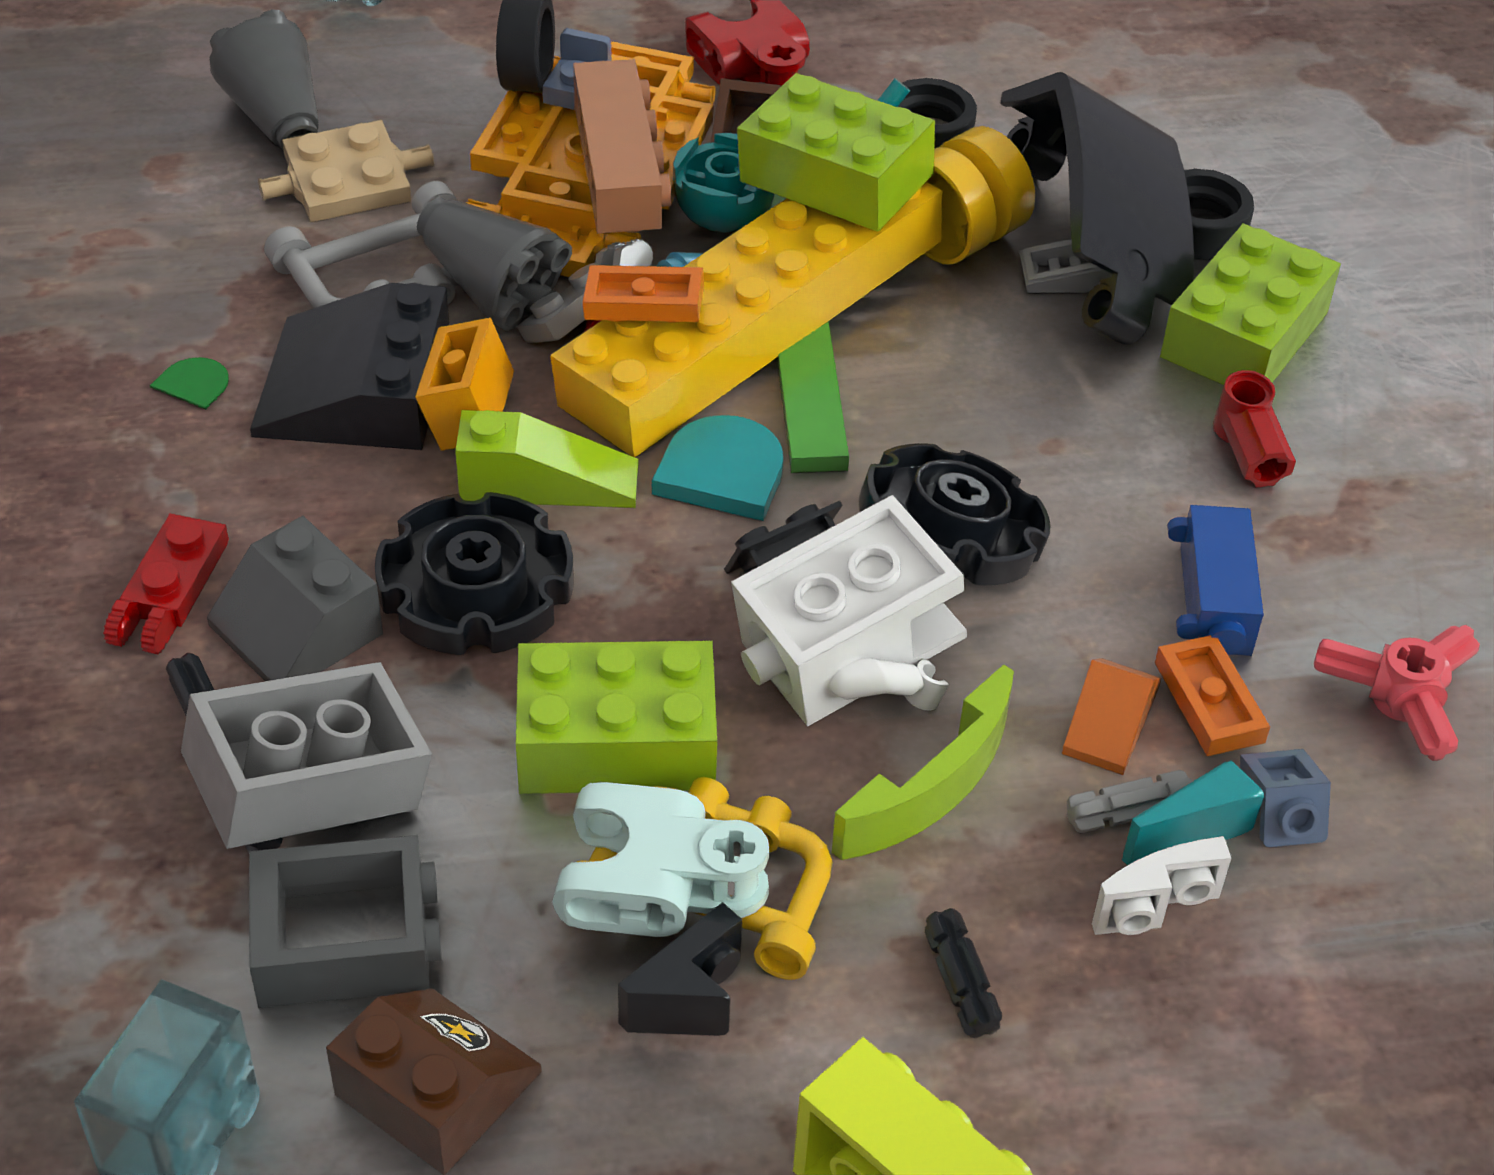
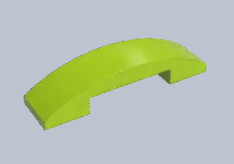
[831,664,1014,860]

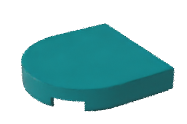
[652,415,783,521]

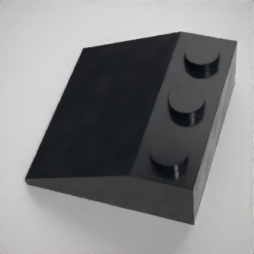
[250,283,449,450]

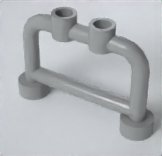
[264,181,459,308]

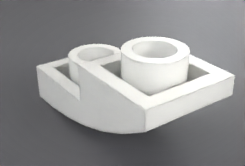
[1092,836,1231,935]

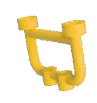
[577,777,833,980]

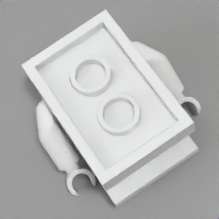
[731,495,967,727]

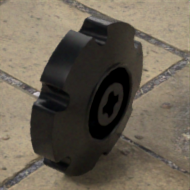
[859,443,1051,586]
[375,492,574,655]

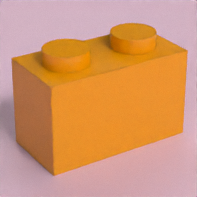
[415,317,514,451]

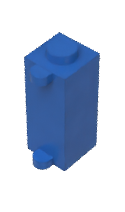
[1167,505,1264,656]

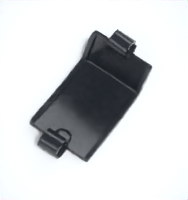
[1000,72,1194,345]

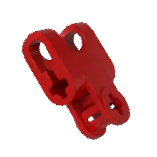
[685,0,810,86]

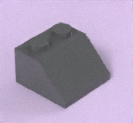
[207,515,383,681]

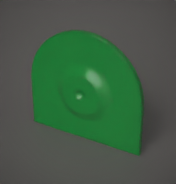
[150,357,229,410]

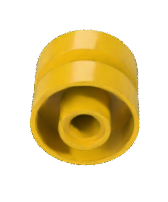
[924,126,1035,264]

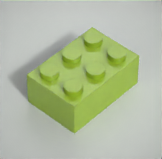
[737,73,935,232]
[1160,223,1341,385]
[516,641,717,794]

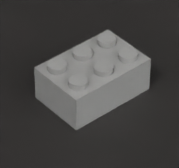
[181,662,432,849]

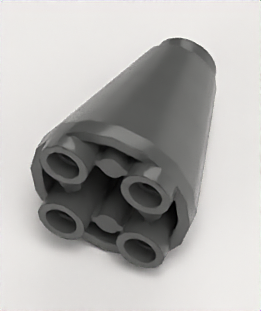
[209,9,319,151]
[417,197,572,331]

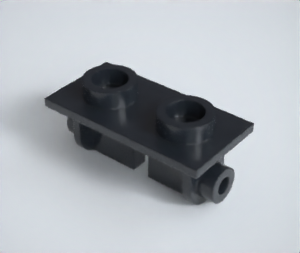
[724,500,843,577]

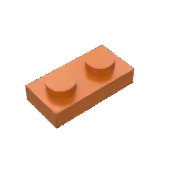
[582,265,704,323]
[1155,635,1270,757]

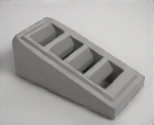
[1019,239,1112,293]

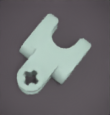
[552,782,769,937]

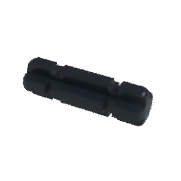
[925,908,1002,1038]

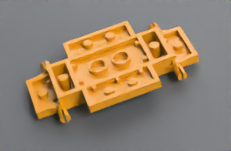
[466,41,716,277]

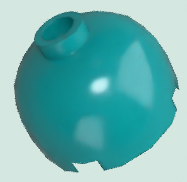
[673,133,775,233]

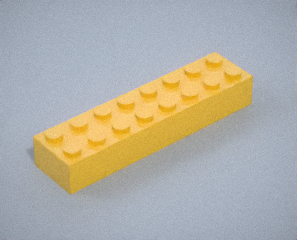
[550,182,943,457]

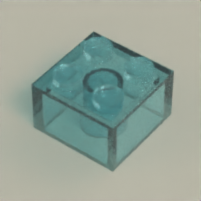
[74,979,260,1175]

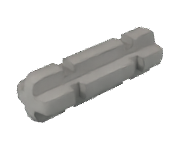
[1067,770,1192,833]

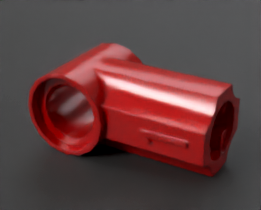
[1213,370,1296,488]

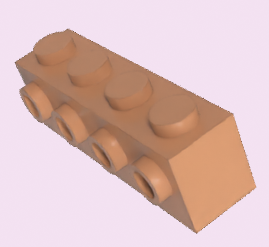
[573,59,671,234]

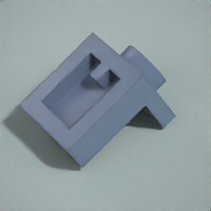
[542,28,611,110]
[1240,749,1331,847]

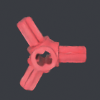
[1314,625,1480,761]

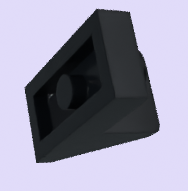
[618,902,742,1036]

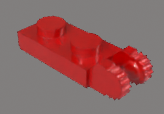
[103,513,229,654]

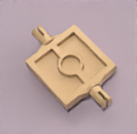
[258,120,434,222]

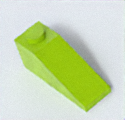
[455,410,639,508]

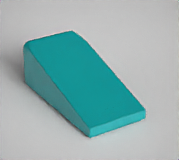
[1122,760,1264,866]

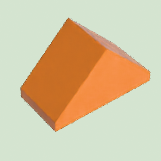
[1062,658,1162,775]

